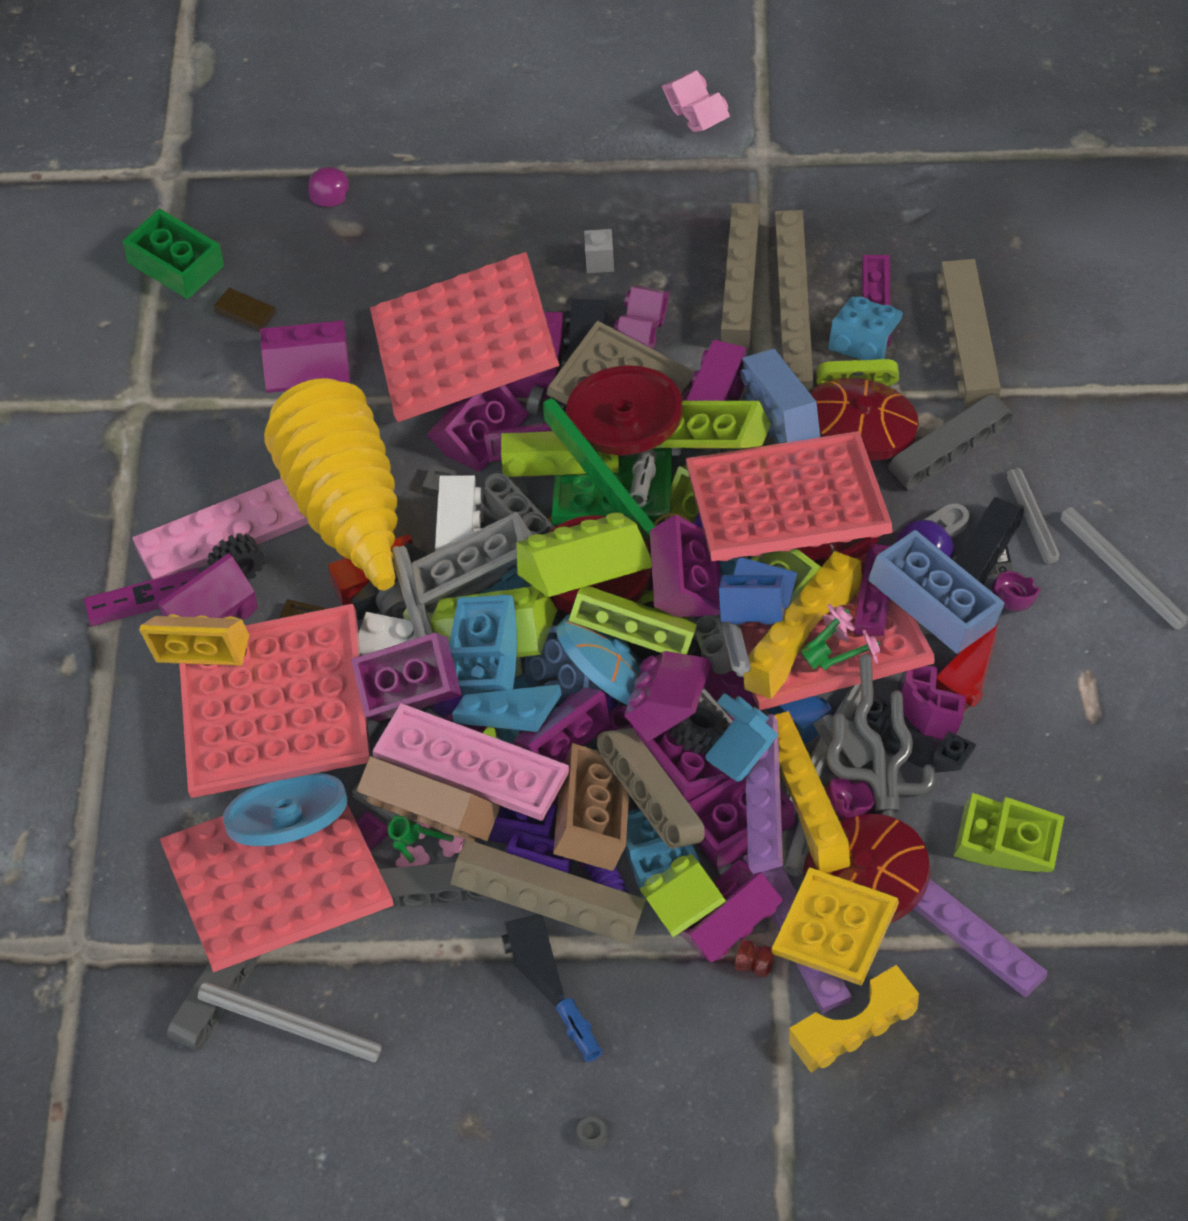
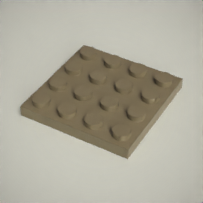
[546,321,695,405]

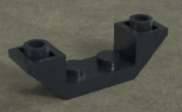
[853,694,976,773]

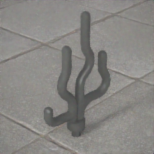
[827,653,936,817]

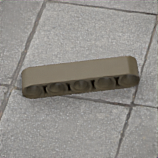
[597,727,704,849]

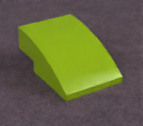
[953,793,1064,872]

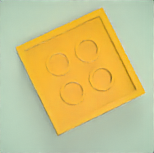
[772,867,899,986]

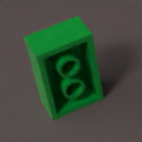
[122,208,224,300]

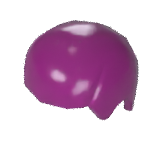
[308,167,349,207]
[992,571,1040,612]
[825,778,874,819]

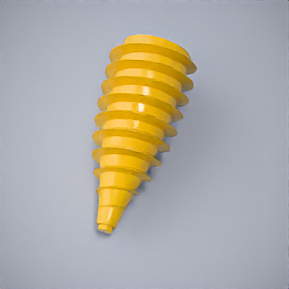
[264,378,398,590]

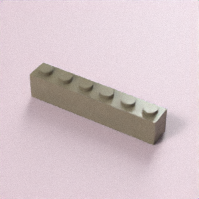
[721,203,760,352]
[936,259,1001,409]
[450,839,646,945]

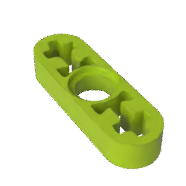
[816,359,899,386]

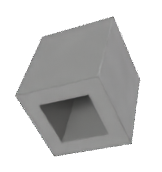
[584,229,614,273]

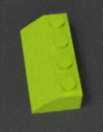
[654,401,771,448]
[516,513,652,597]
[430,586,557,659]

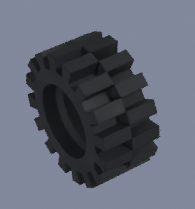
[207,533,265,582]
[668,700,728,755]

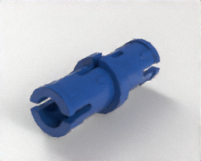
[556,998,603,1062]

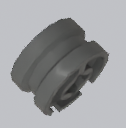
[375,581,407,619]

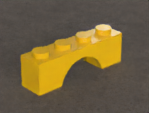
[789,965,919,1072]

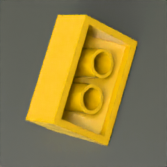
[139,614,249,666]

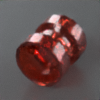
[735,939,774,978]

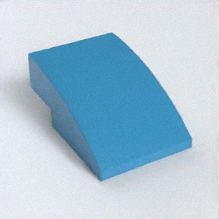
[449,595,517,695]
[624,808,701,898]

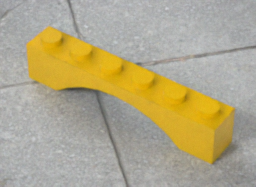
[743,551,862,699]
[774,711,850,873]

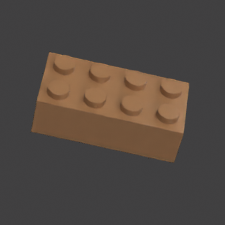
[553,743,629,871]
[357,756,501,842]

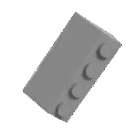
[412,512,532,605]

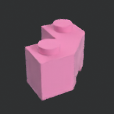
[661,70,730,132]

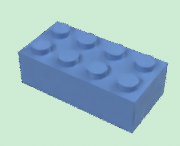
[740,349,820,444]
[868,530,1005,654]

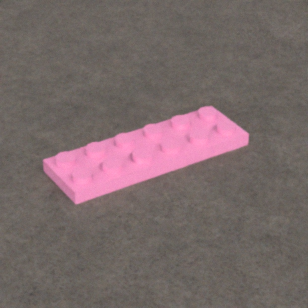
[132,478,309,580]
[373,703,569,821]

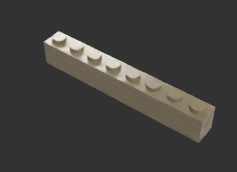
[775,210,813,393]

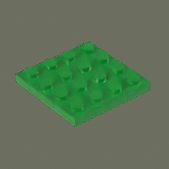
[552,448,672,526]

